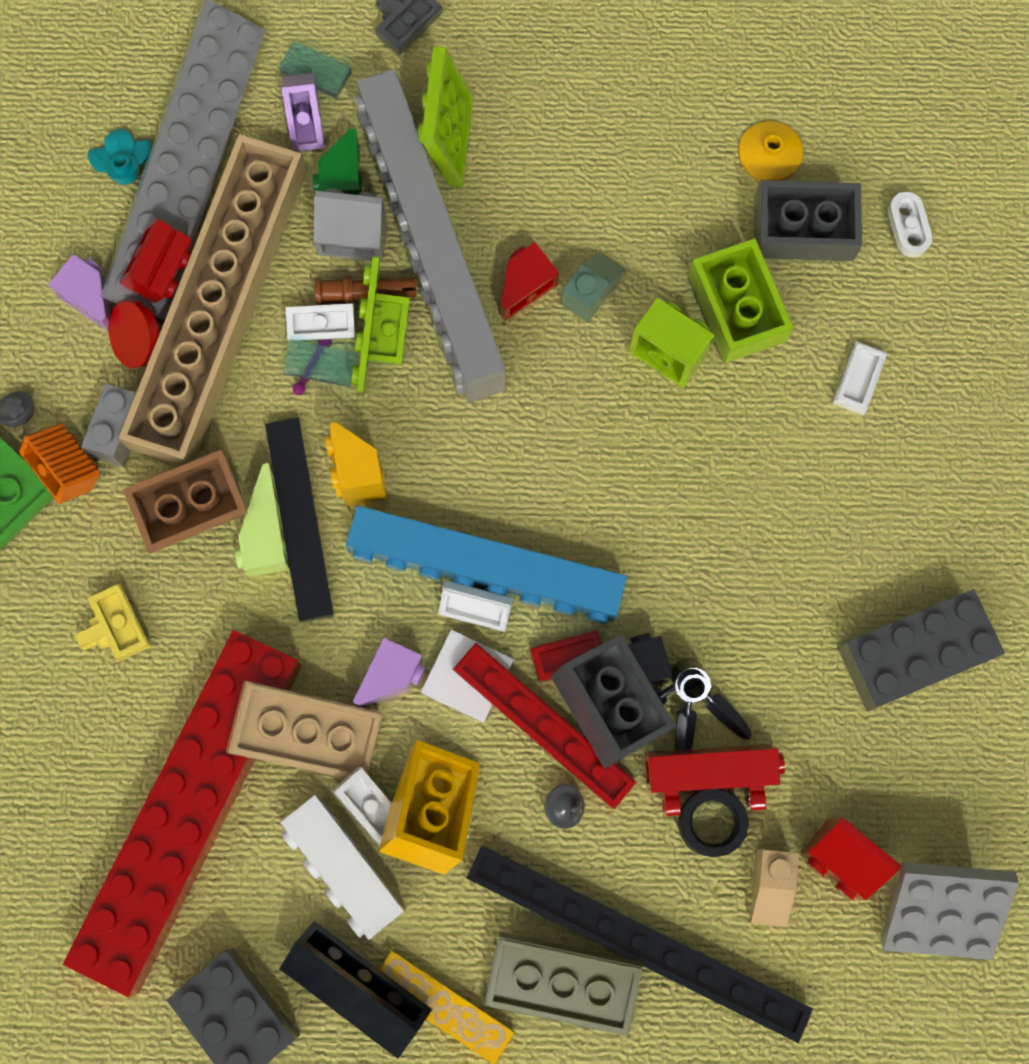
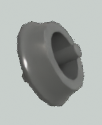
[0,391,34,428]
[544,784,585,829]

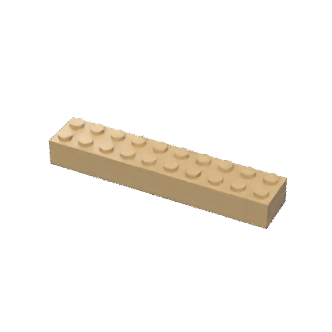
[118,134,306,466]

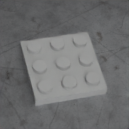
[881,862,1019,960]

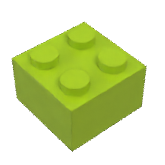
[629,297,715,389]

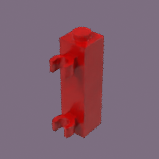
[645,744,785,816]

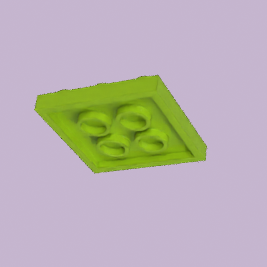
[418,47,474,187]

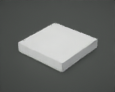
[420,630,514,724]

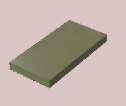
[484,932,643,1036]

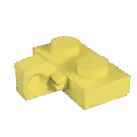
[75,584,151,662]

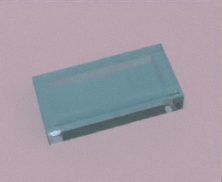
[279,41,352,99]
[283,339,356,388]

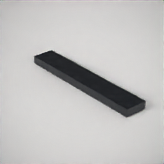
[265,417,335,623]

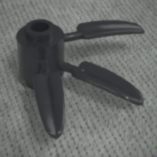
[653,658,752,750]

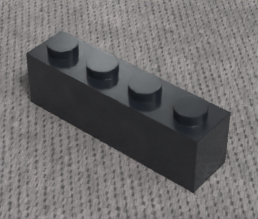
[279,921,432,1059]

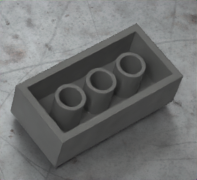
[838,589,1005,712]

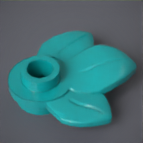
[88,129,152,185]

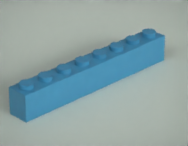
[346,506,627,624]

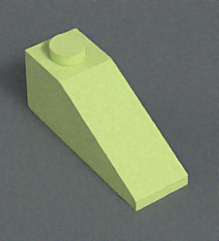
[235,463,290,577]

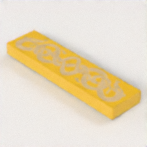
[379,950,515,1064]

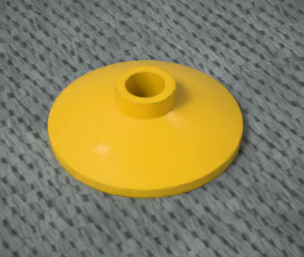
[738,121,803,181]

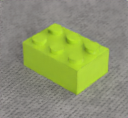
[688,238,794,364]

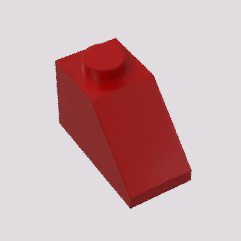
[501,242,559,321]

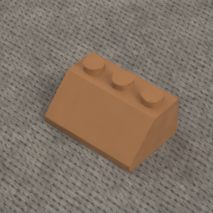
[123,449,248,554]

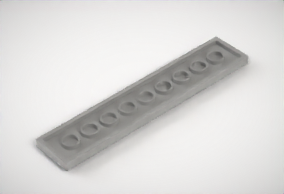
[100,0,265,323]

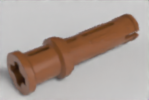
[315,276,417,305]

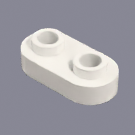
[888,192,932,258]

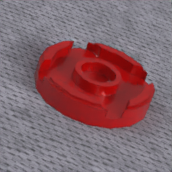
[108,300,159,369]

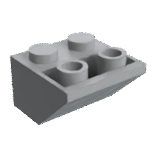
[314,189,388,262]

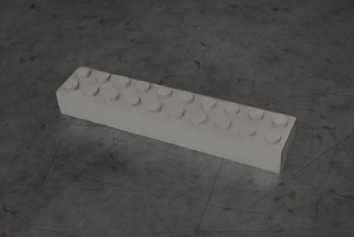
[354,69,505,404]

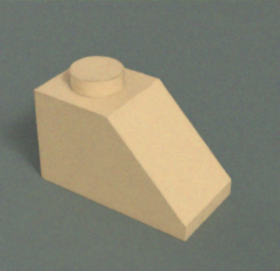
[750,849,799,927]

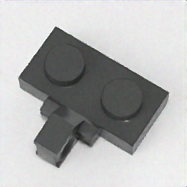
[375,0,442,55]

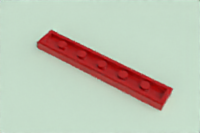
[452,643,637,810]

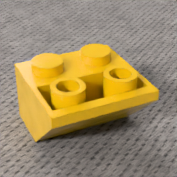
[325,422,387,507]

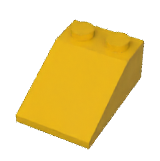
[379,739,480,875]

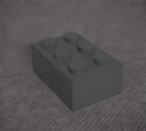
[754,180,862,261]
[166,948,300,1064]

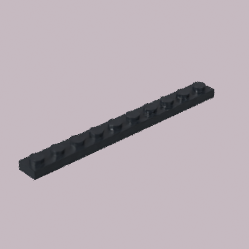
[466,845,813,1043]

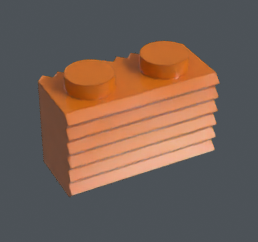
[19,423,100,505]

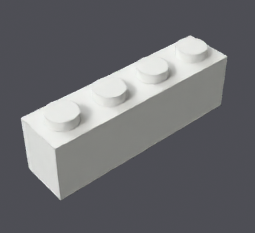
[280,795,406,940]

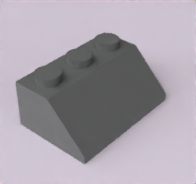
[551,634,676,769]

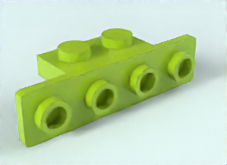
[351,256,410,395]

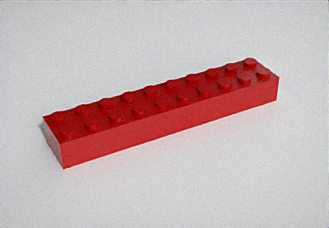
[62,630,302,997]

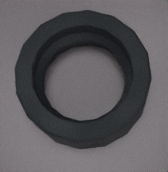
[677,789,749,857]

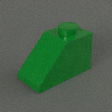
[313,129,361,195]

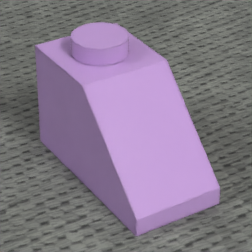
[281,73,325,151]
[48,254,112,332]
[353,638,426,708]

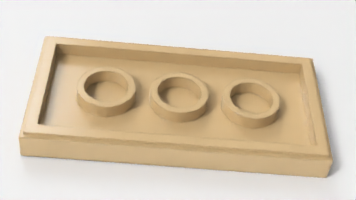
[226,680,383,778]

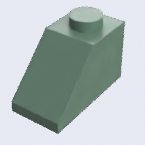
[561,252,626,323]

